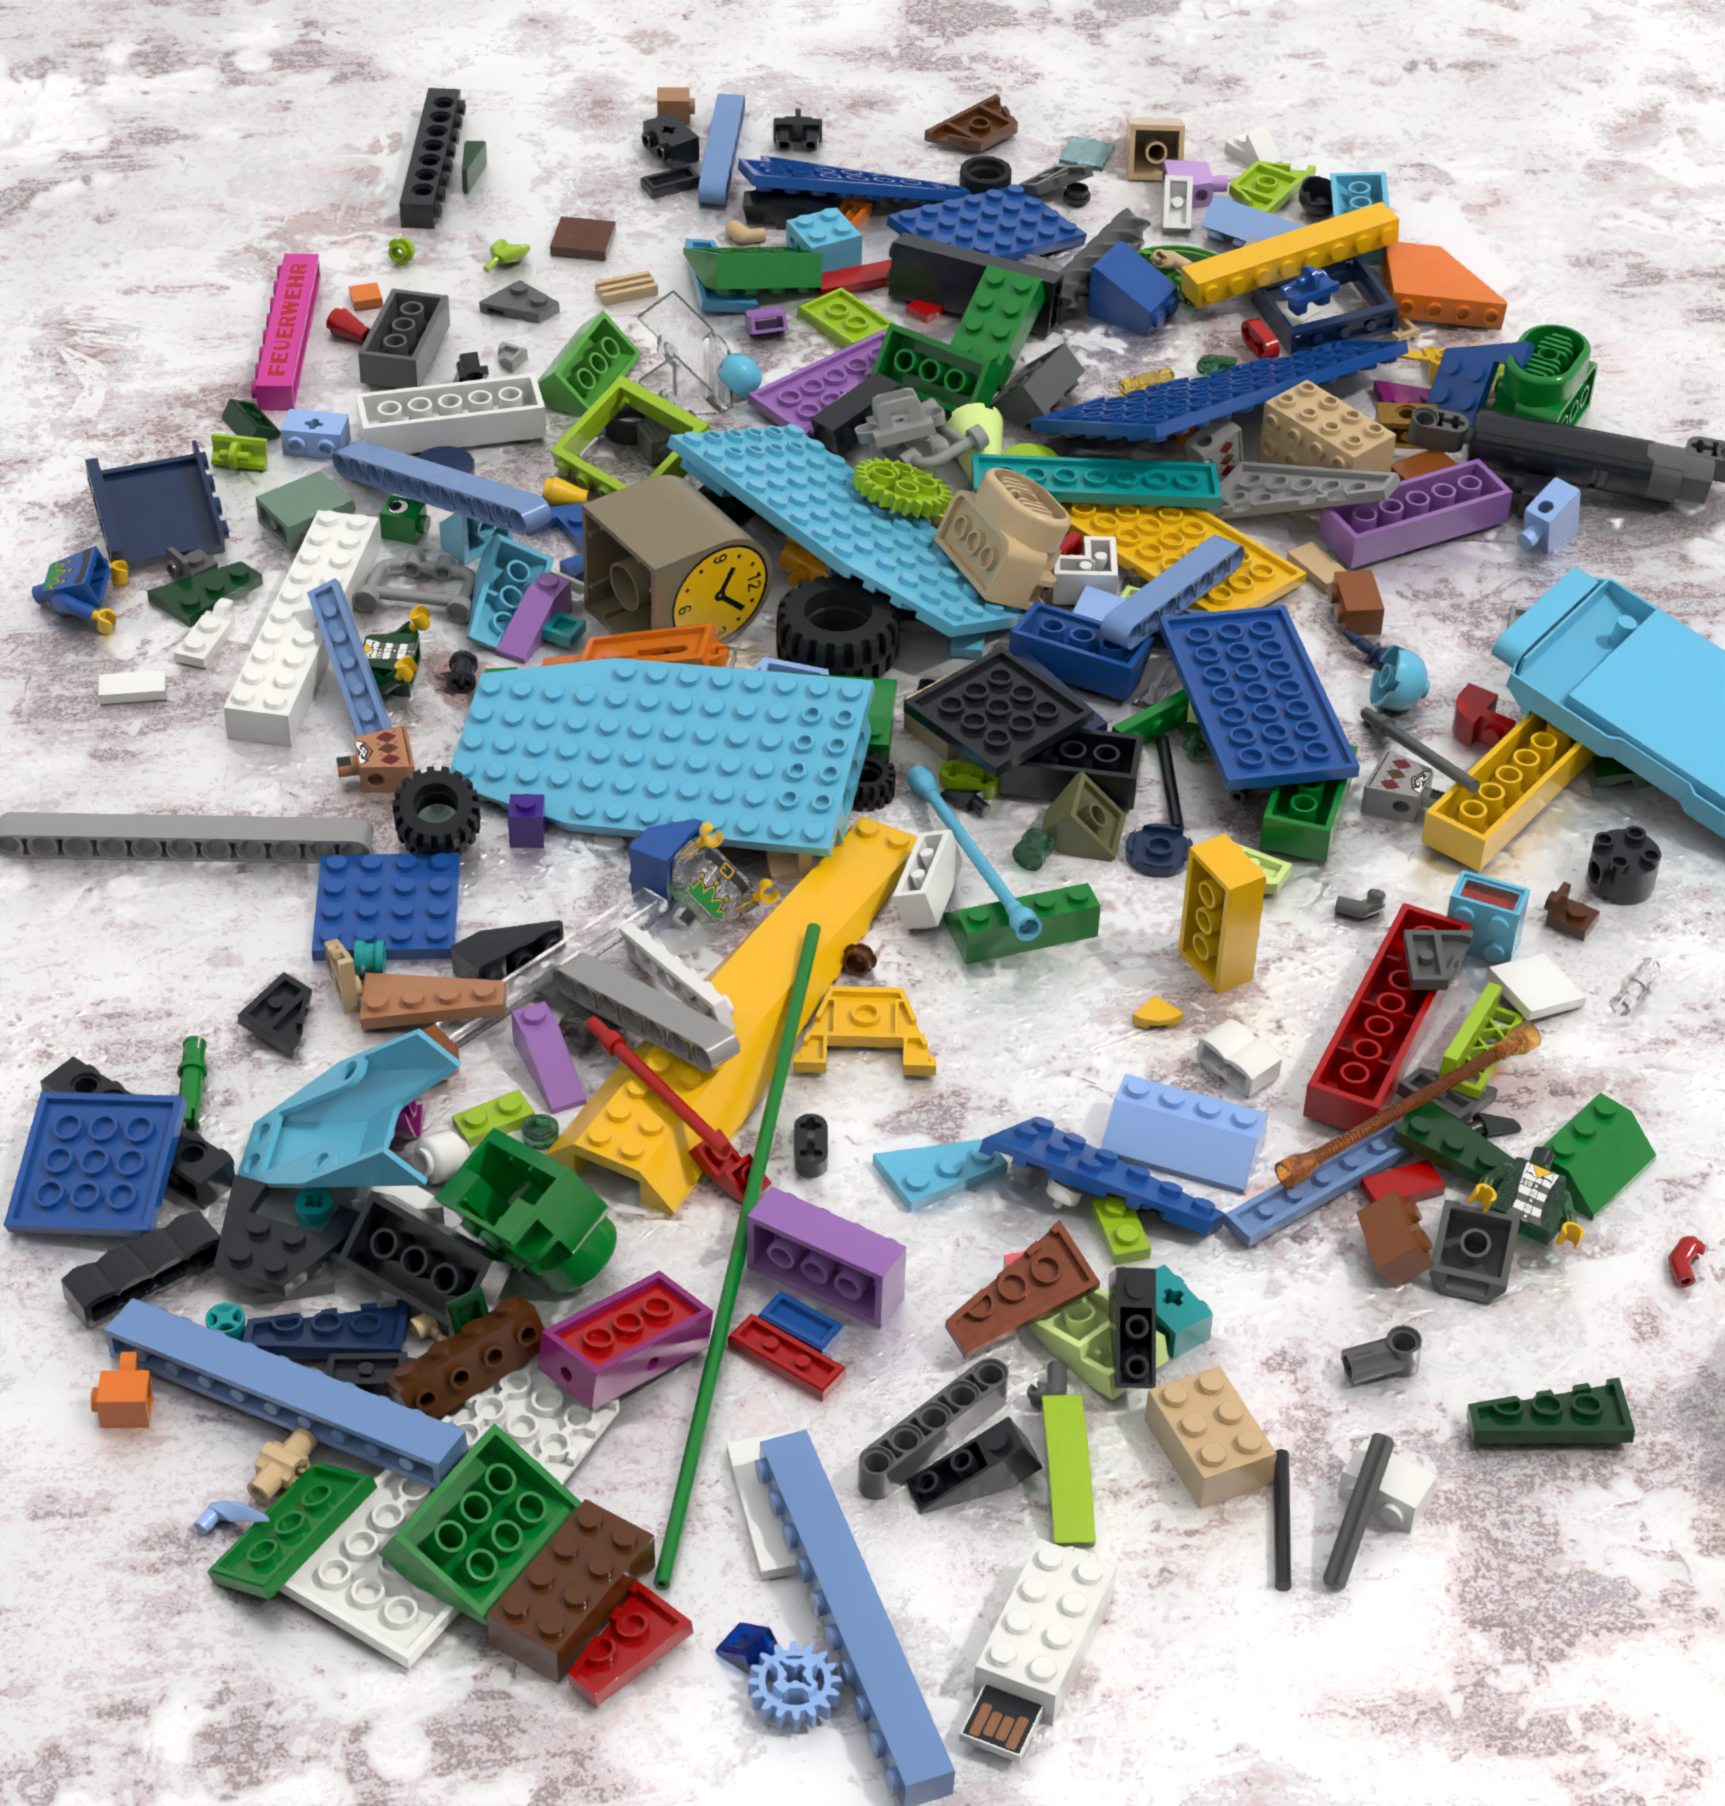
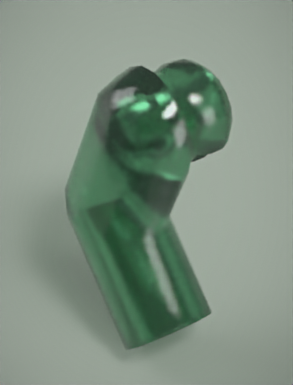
[1196,354,1237,376]
[1178,718,1207,757]

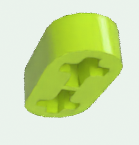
[939,760,1001,800]

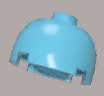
[1370,645,1430,712]

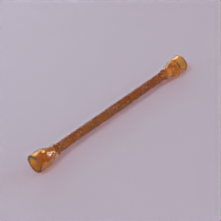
[1275,1021,1541,1190]

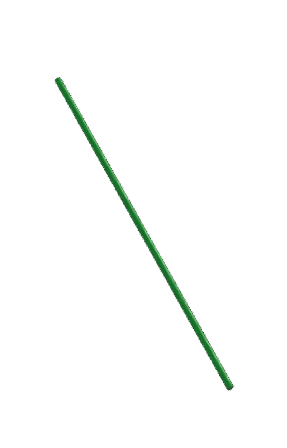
[654,923,821,1589]

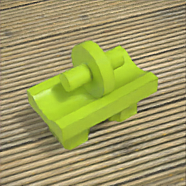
[211,433,267,471]

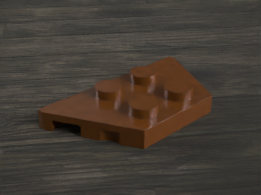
[924,94,1018,152]

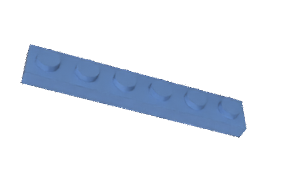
[307,578,392,736]
[1223,1118,1413,1248]

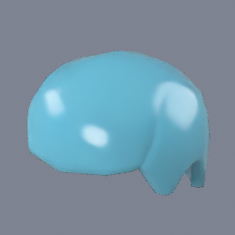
[718,353,762,398]

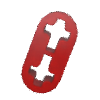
[1241,318,1280,360]

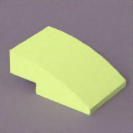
[1028,1288,1169,1401]

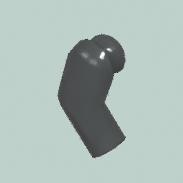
[1335,889,1386,919]

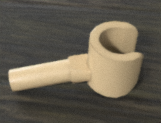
[410,1313,448,1342]

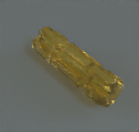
[1119,368,1175,396]

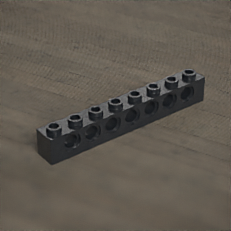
[399,88,466,229]

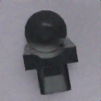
[773,108,822,151]
[453,352,489,383]

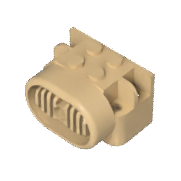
[933,468,1071,610]

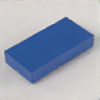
[758,1291,844,1355]

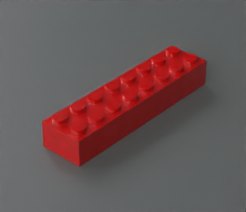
[1303,903,1471,1136]

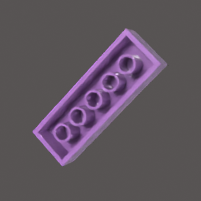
[1318,458,1513,569]

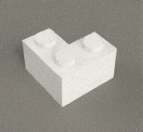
[1052,536,1118,606]

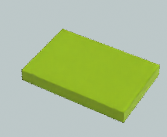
[797,287,897,348]

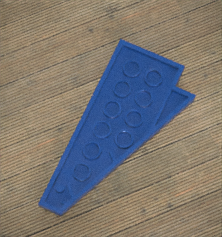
[738,155,971,204]

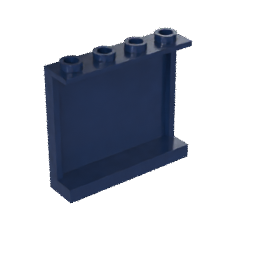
[85,440,229,570]

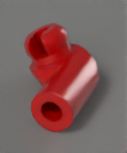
[1668,1236,1705,1288]

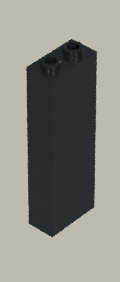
[886,233,1064,337]

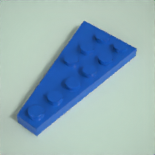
[979,1117,1226,1235]

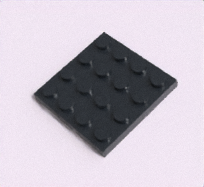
[904,646,1094,778]

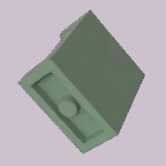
[256,471,356,552]

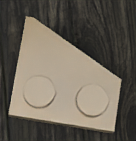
[324,939,363,1015]

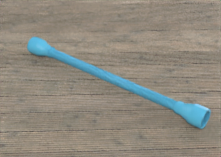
[906,765,1042,941]

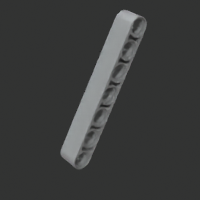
[552,952,740,1073]

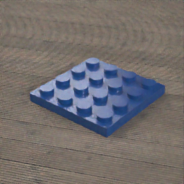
[312,853,461,961]
[4,1092,188,1237]

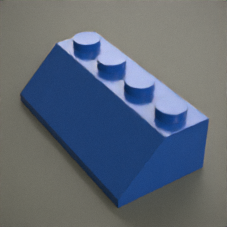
[1008,601,1155,701]

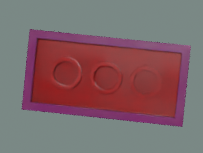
[538,1270,714,1411]

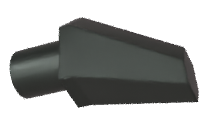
[1466,1112,1522,1138]

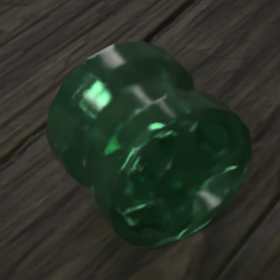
[1012,828,1055,871]

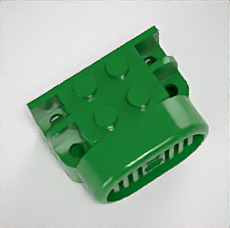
[1491,324,1598,426]
[434,1127,617,1293]

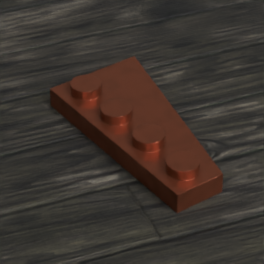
[945,1220,1100,1359]

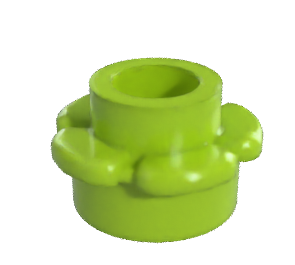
[388,238,415,265]

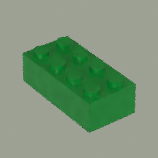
[950,265,1045,391]
[870,323,1005,412]
[1259,745,1358,862]

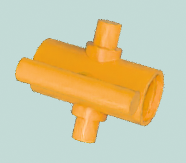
[778,535,829,587]

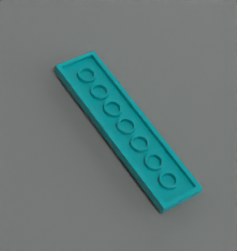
[971,454,1222,509]

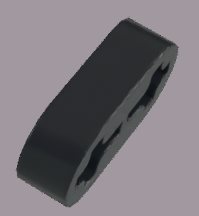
[794,1114,828,1178]

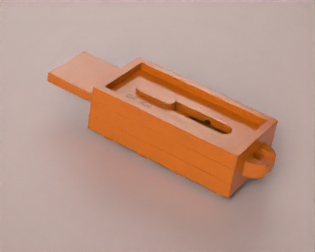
[541,623,729,667]

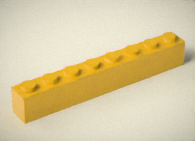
[1181,202,1399,308]

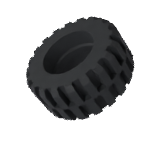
[776,575,900,678]

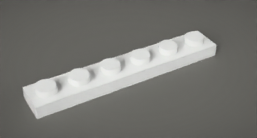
[619,922,736,1031]

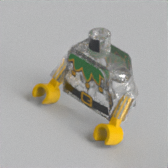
[669,822,780,930]

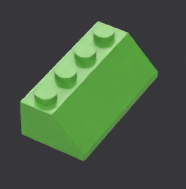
[537,310,642,417]

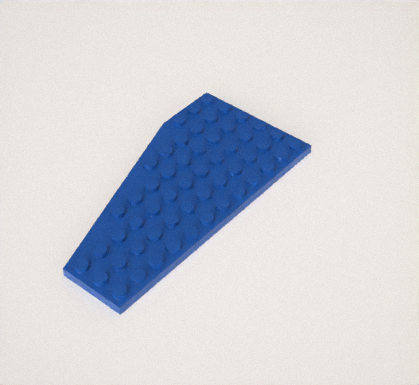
[1030,340,1408,442]

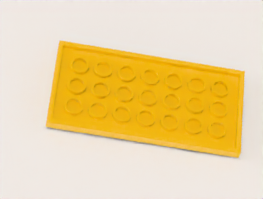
[1058,502,1307,612]

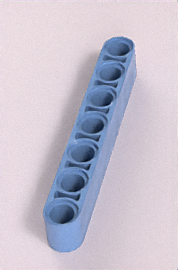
[698,93,745,205]
[1099,535,1245,650]

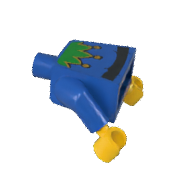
[32,546,129,634]

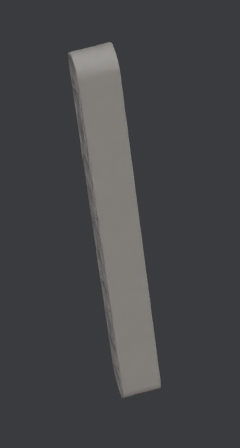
[0,812,374,864]

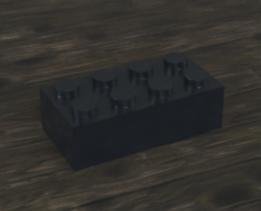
[1000,728,1144,810]
[337,1191,514,1326]

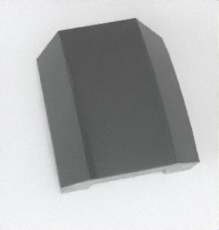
[1429,1199,1521,1303]

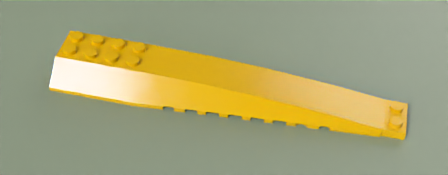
[544,816,917,1216]

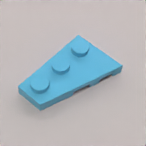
[873,1139,1008,1213]

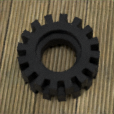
[852,752,896,812]

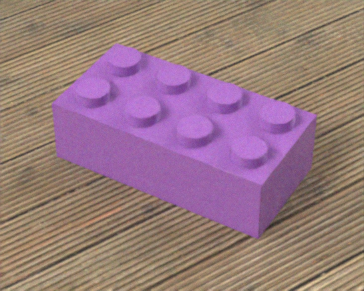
[747,1186,906,1329]

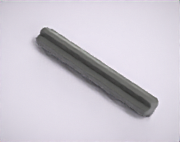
[1323,1433,1394,1590]

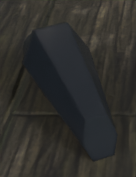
[940,789,991,816]

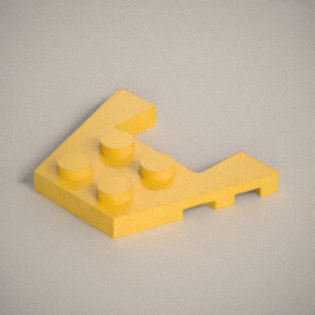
[793,986,936,1076]

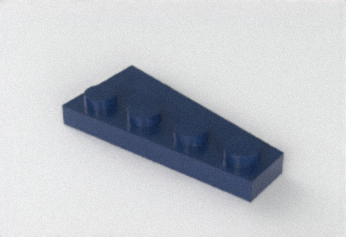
[242,1299,411,1360]

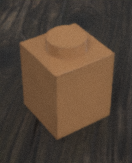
[657,87,695,125]

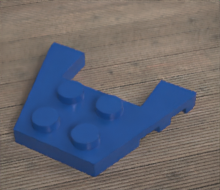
[1426,341,1535,427]
[527,502,587,582]

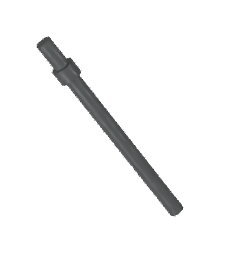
[1360,707,1480,793]

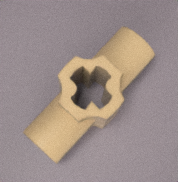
[247,1427,317,1503]

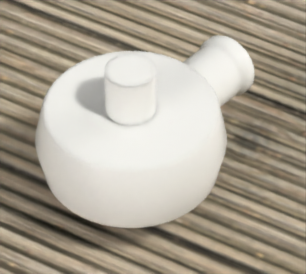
[1046,1178,1082,1209]

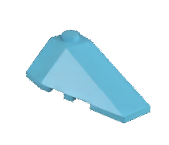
[466,533,554,652]

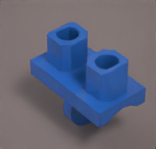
[1280,265,1340,316]

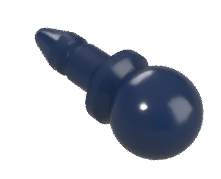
[1343,630,1388,671]

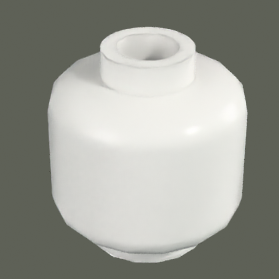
[411,1130,470,1184]

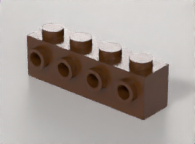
[384,1295,545,1419]

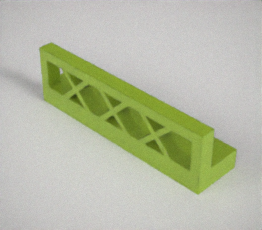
[1437,982,1525,1099]

